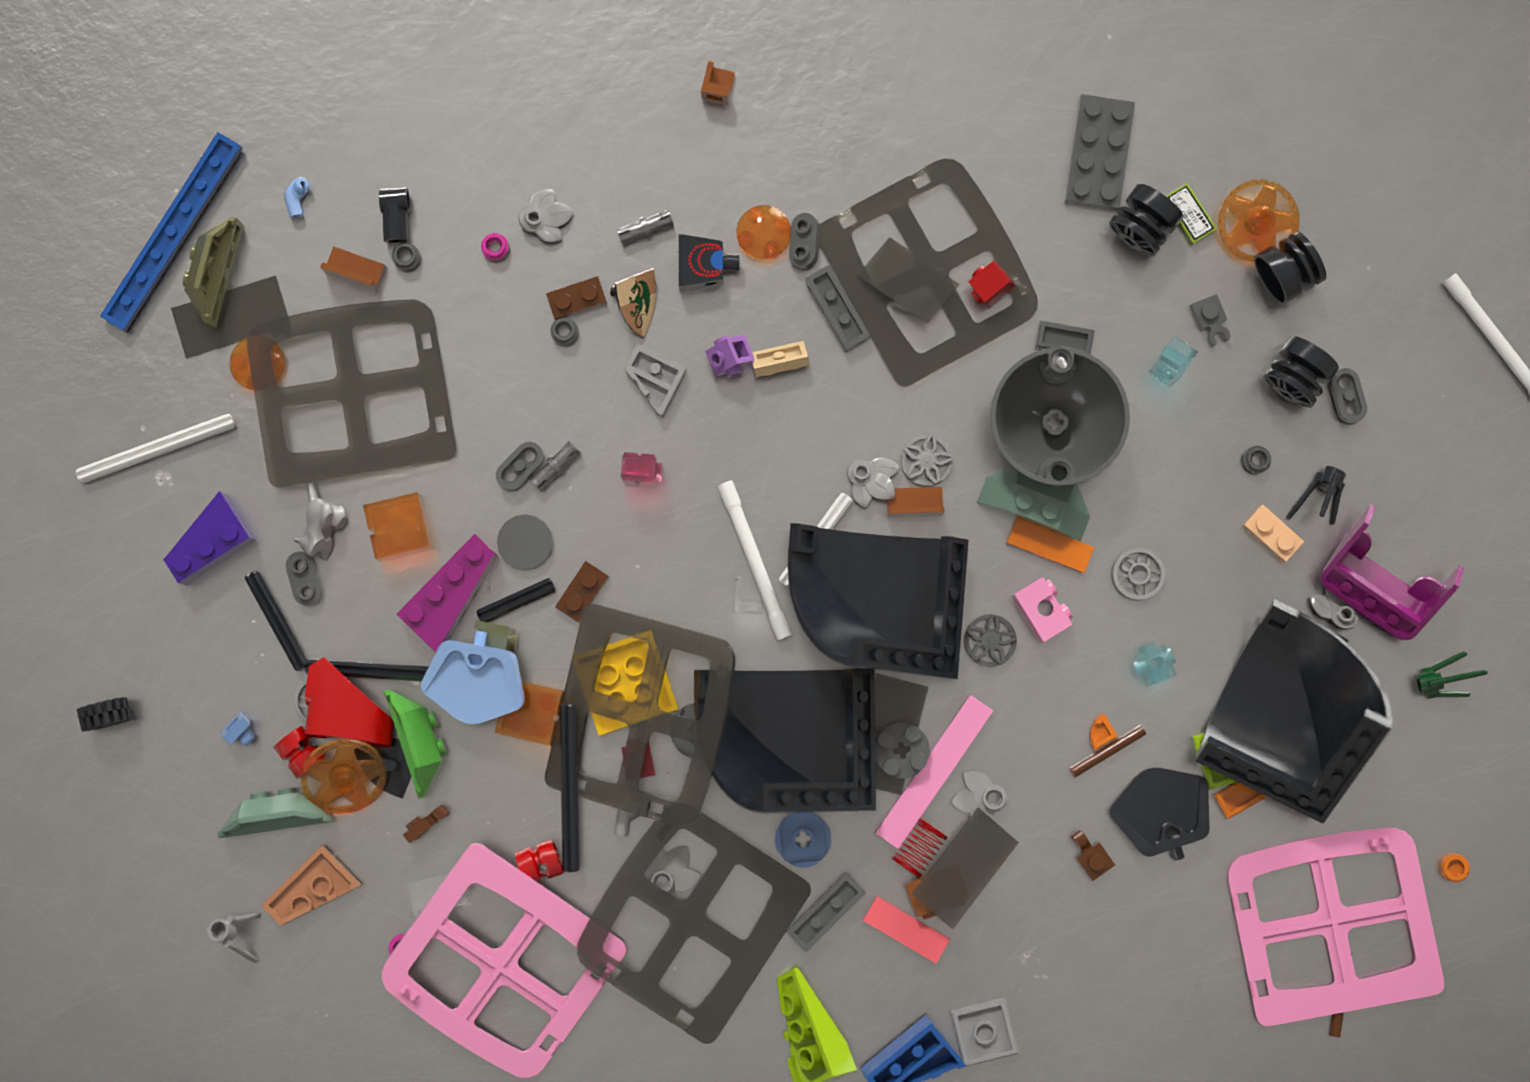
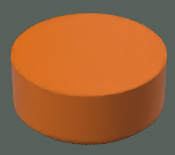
[1439,854,1470,882]

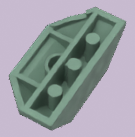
[977,465,1090,542]
[218,788,335,839]

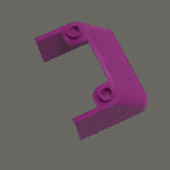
[1321,504,1464,640]

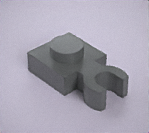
[1190,294,1230,347]

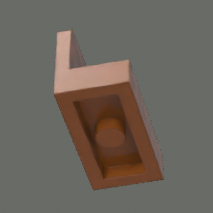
[320,246,386,292]
[887,487,944,517]

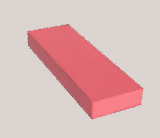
[863,896,950,963]

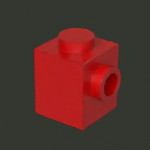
[968,260,1016,307]

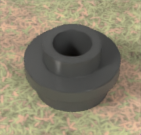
[392,242,420,270]
[550,317,578,345]
[1243,446,1271,474]

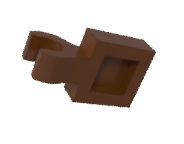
[1071,830,1115,881]

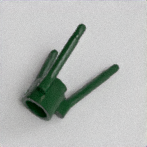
[1416,651,1488,699]

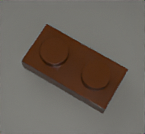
[546,276,607,320]
[555,561,609,623]

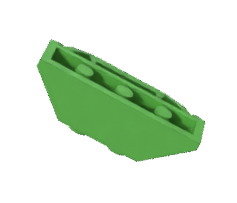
[384,690,447,798]

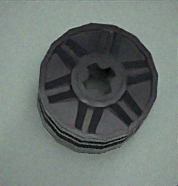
[1109,184,1184,257]
[1254,231,1327,305]
[1263,336,1339,408]

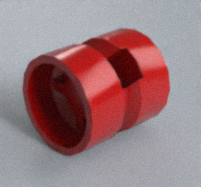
[273,726,326,779]
[515,839,564,883]

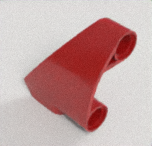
[304,657,395,747]

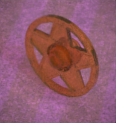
[1218,179,1300,262]
[301,739,386,814]

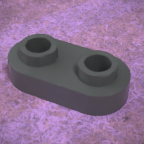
[789,213,820,269]
[1330,368,1367,423]
[496,442,544,490]
[286,551,323,606]

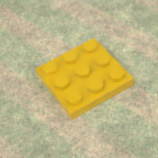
[573,630,679,736]

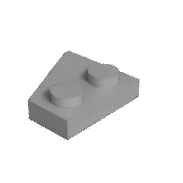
[624,344,686,416]

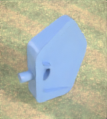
[421,630,525,724]

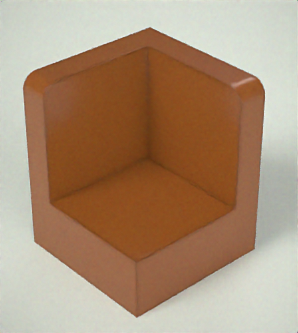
[701,61,735,105]

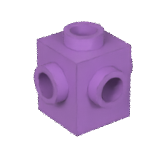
[705,335,755,378]

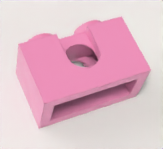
[1012,577,1073,643]

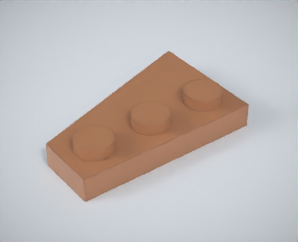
[261,845,362,926]

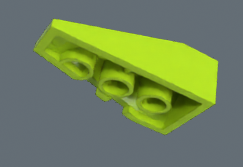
[776,967,857,1082]

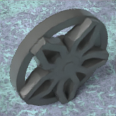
[964,614,1017,667]

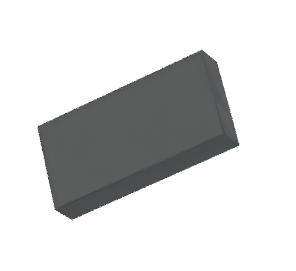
[1035,320,1095,354]

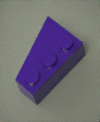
[163,491,256,585]

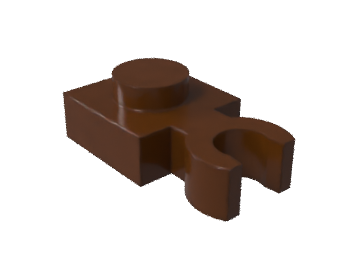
[403,805,450,844]

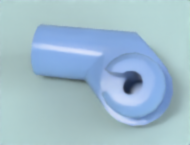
[284,177,309,219]

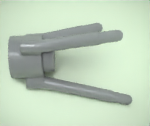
[206,913,260,963]

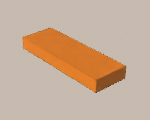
[1006,517,1094,574]

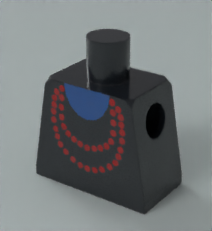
[679,234,740,291]

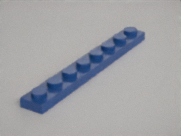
[100,132,243,332]

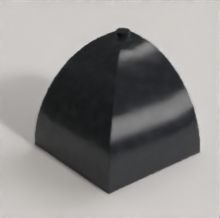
[788,523,969,679]
[1195,599,1392,824]
[694,668,876,813]

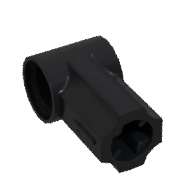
[379,188,410,244]

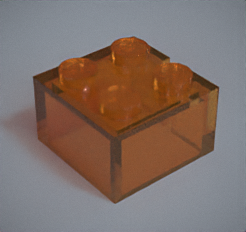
[363,492,434,562]
[494,681,565,746]

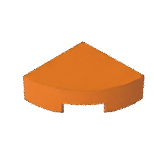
[1089,713,1118,751]

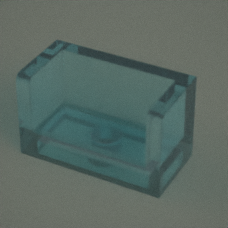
[1148,337,1198,388]

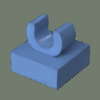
[221,711,255,746]

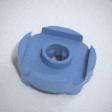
[775,812,831,868]

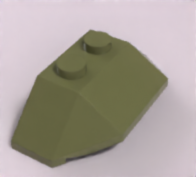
[183,217,243,329]

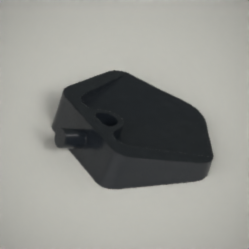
[1108,768,1210,861]

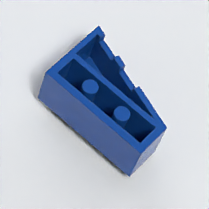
[860,1015,966,1082]

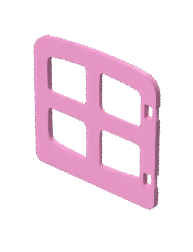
[1227,828,1444,1026]
[382,843,626,1078]

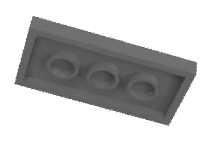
[1064,94,1135,211]

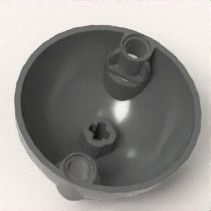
[991,347,1130,488]

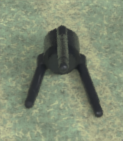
[1286,466,1346,525]

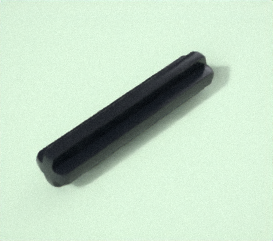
[476,578,555,622]

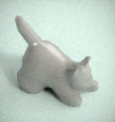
[293,479,347,560]

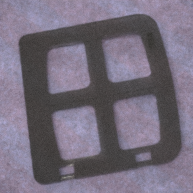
[819,158,1038,387]
[247,299,456,488]
[545,604,736,826]
[577,803,811,1044]

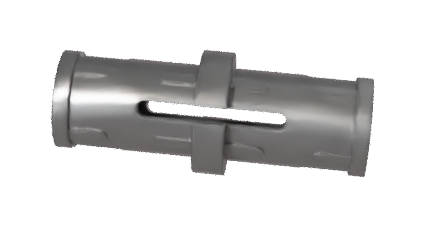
[617,209,674,245]
[530,440,581,492]

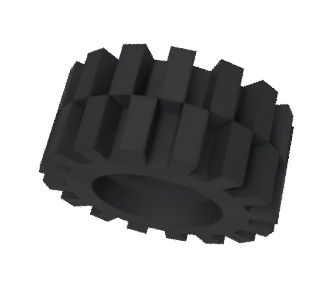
[76,697,132,732]

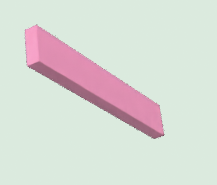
[875,695,993,849]

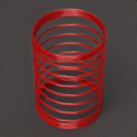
[892,818,948,878]

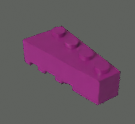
[396,534,498,653]

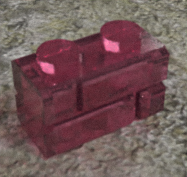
[621,452,663,489]

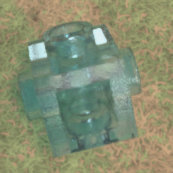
[1133,642,1177,687]

